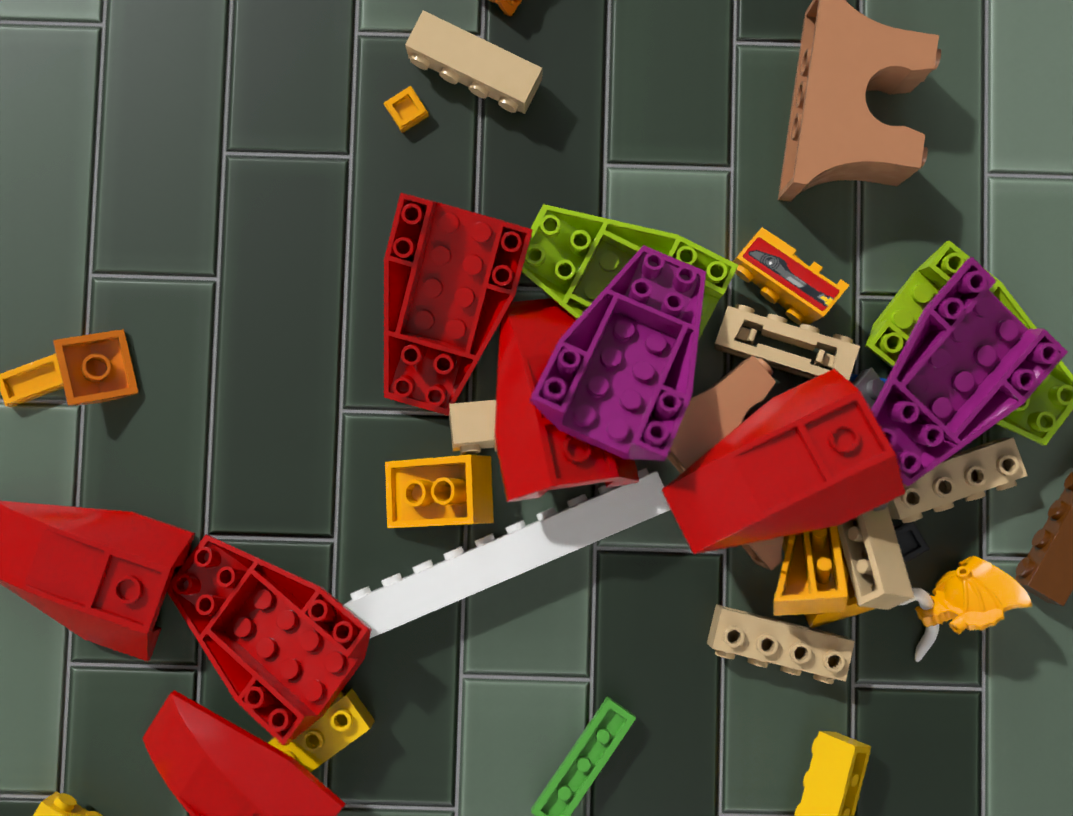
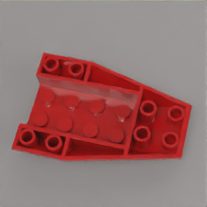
[384,192,533,416]
[494,298,640,502]
[661,368,905,555]
[0,500,196,662]
[167,534,372,746]
[142,690,346,816]

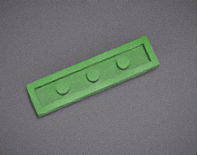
[531,696,636,816]

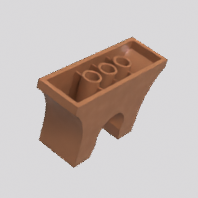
[778,0,941,202]
[667,355,783,570]

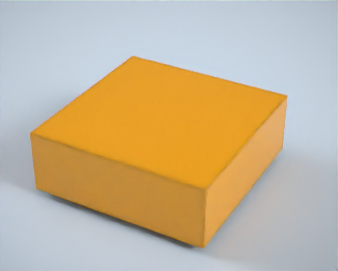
[383,86,429,133]

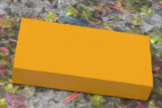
[0,354,64,407]

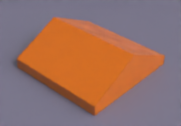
[53,329,139,406]

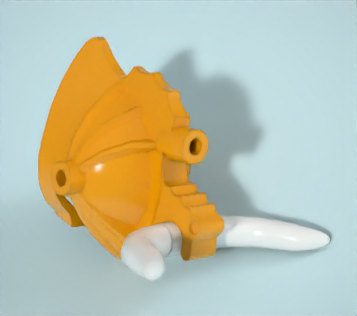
[900,556,1032,662]

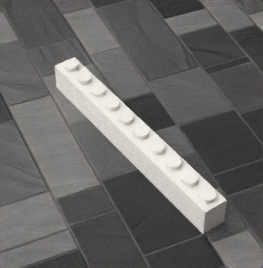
[344,468,671,639]

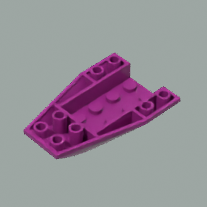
[530,245,706,460]
[871,257,1068,486]

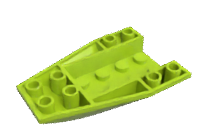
[522,204,739,341]
[865,240,1073,445]

